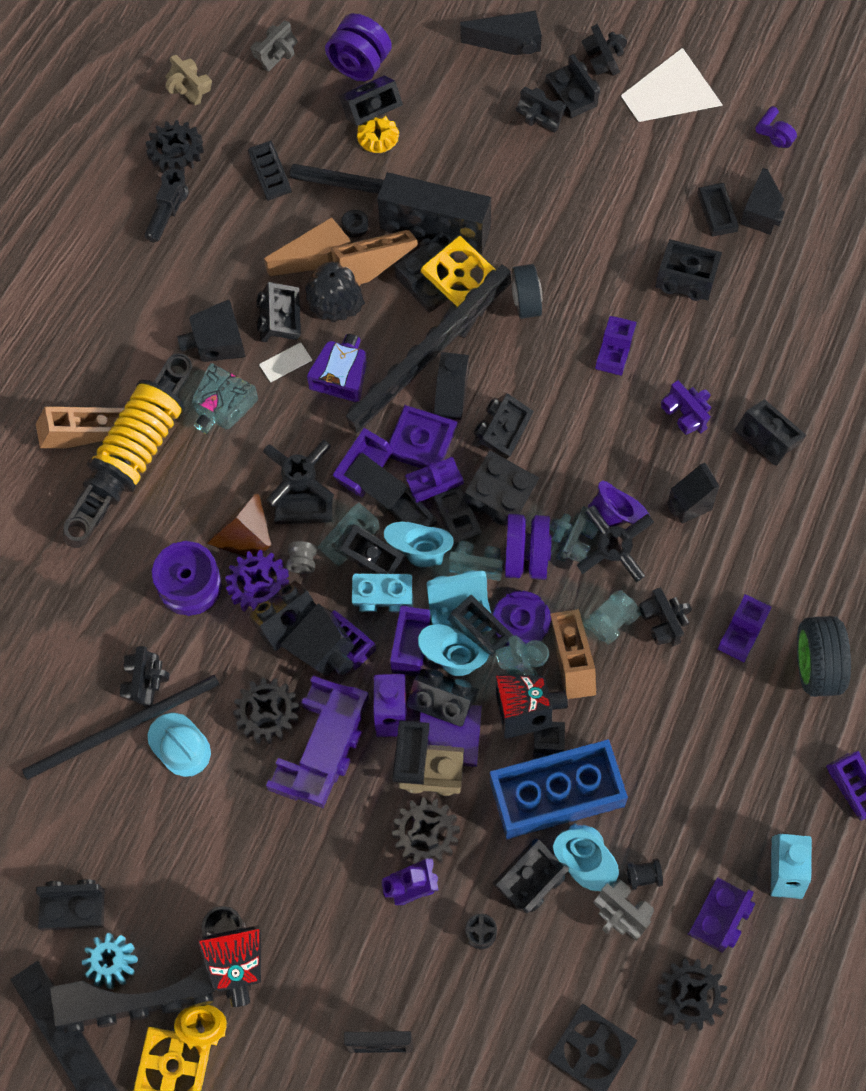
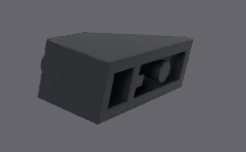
[460,10,542,55]

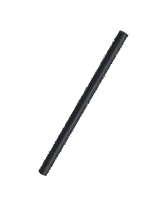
[22,674,220,780]

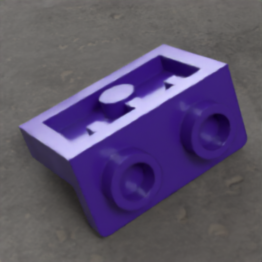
[688,877,755,953]

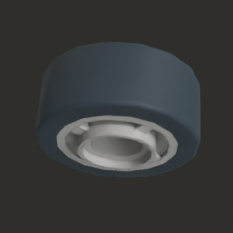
[511,264,543,319]

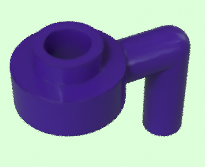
[755,106,797,148]

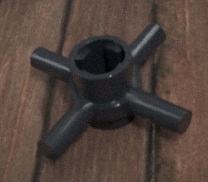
[263,440,334,507]
[576,505,654,583]

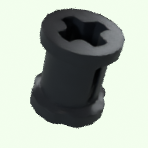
[626,858,663,891]

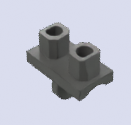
[250,20,298,72]
[593,880,654,941]

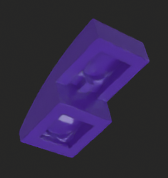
[595,316,637,376]
[717,594,772,662]

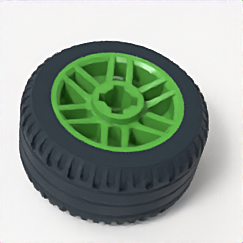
[797,616,851,697]

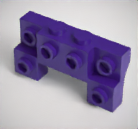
[266,676,369,809]

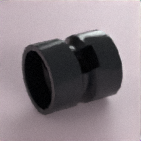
[201,906,247,936]

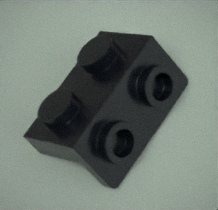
[407,669,479,727]
[492,838,570,914]

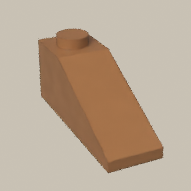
[264,218,350,276]
[332,230,418,286]
[36,407,125,448]
[550,609,596,699]

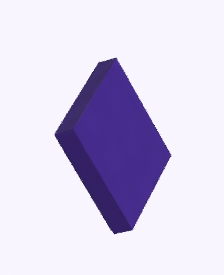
[389,405,457,468]
[420,705,482,767]

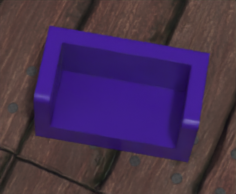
[333,428,393,498]
[390,606,431,677]

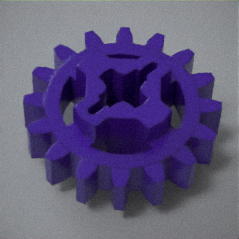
[225,550,290,612]

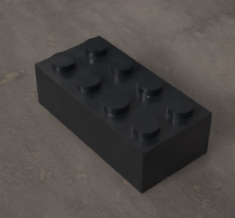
[377,172,491,254]

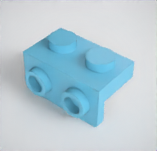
[352,574,413,612]

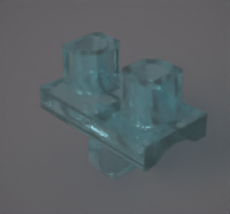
[549,506,598,562]
[449,541,503,582]
[496,635,549,675]

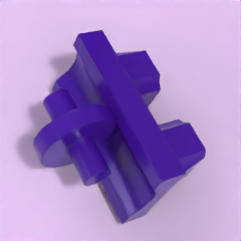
[661,380,711,435]
[405,457,464,503]
[382,859,438,905]

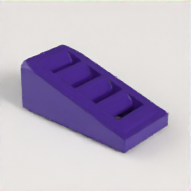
[332,610,376,670]
[826,751,866,821]

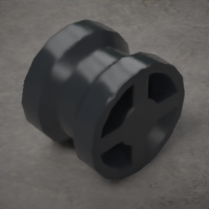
[465,913,497,950]

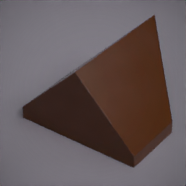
[206,494,271,557]

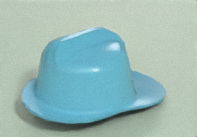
[384,521,454,567]
[418,624,489,676]
[147,713,211,777]
[553,823,619,891]

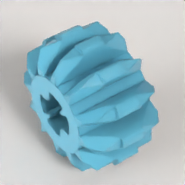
[82,933,138,989]

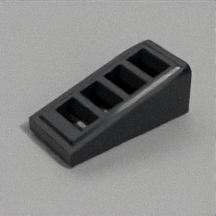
[247,141,292,201]
[447,594,514,657]

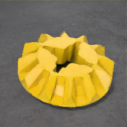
[357,116,399,153]
[174,1005,227,1050]

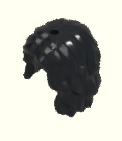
[305,261,365,322]

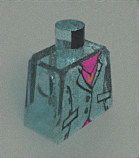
[192,363,258,434]

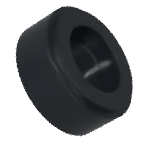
[341,210,368,237]

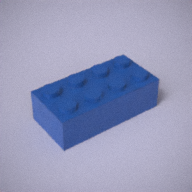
[489,739,628,840]

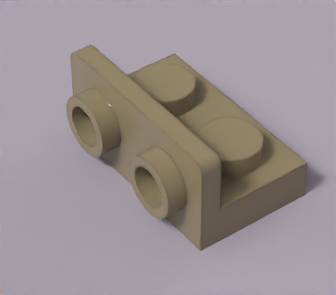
[399,745,464,796]

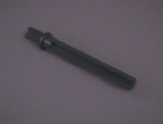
[290,164,384,194]

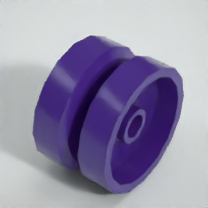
[325,13,392,82]
[505,514,552,580]
[152,541,222,616]

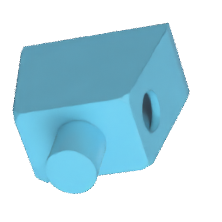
[770,834,812,899]

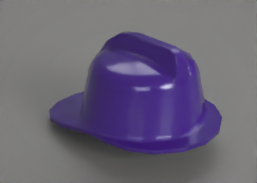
[587,481,650,527]

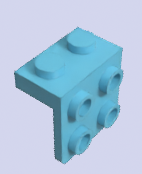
[426,570,491,632]

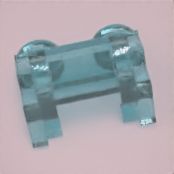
[583,590,641,645]

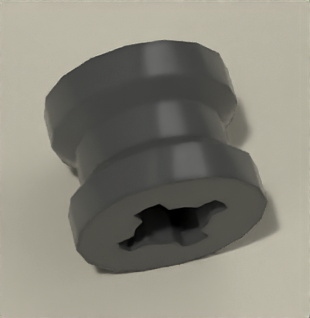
[286,541,317,574]

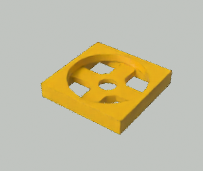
[421,236,496,307]
[133,1027,211,1091]

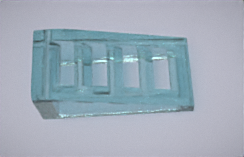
[318,502,379,567]

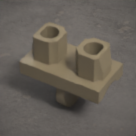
[166,55,212,106]

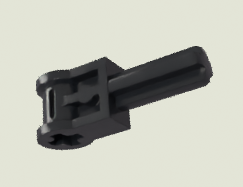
[145,168,189,243]

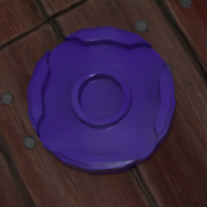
[492,591,551,649]

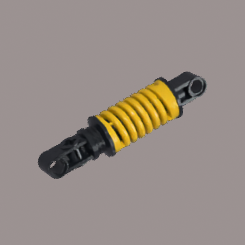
[63,353,192,548]

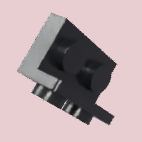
[545,54,600,118]
[256,282,301,343]
[472,393,534,459]
[735,399,807,466]
[36,879,105,931]

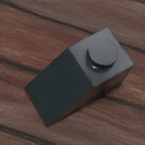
[741,168,786,235]
[434,352,469,420]
[667,463,720,524]

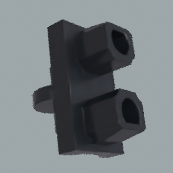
[581,23,627,76]
[516,86,566,133]
[638,587,692,646]
[120,646,170,707]

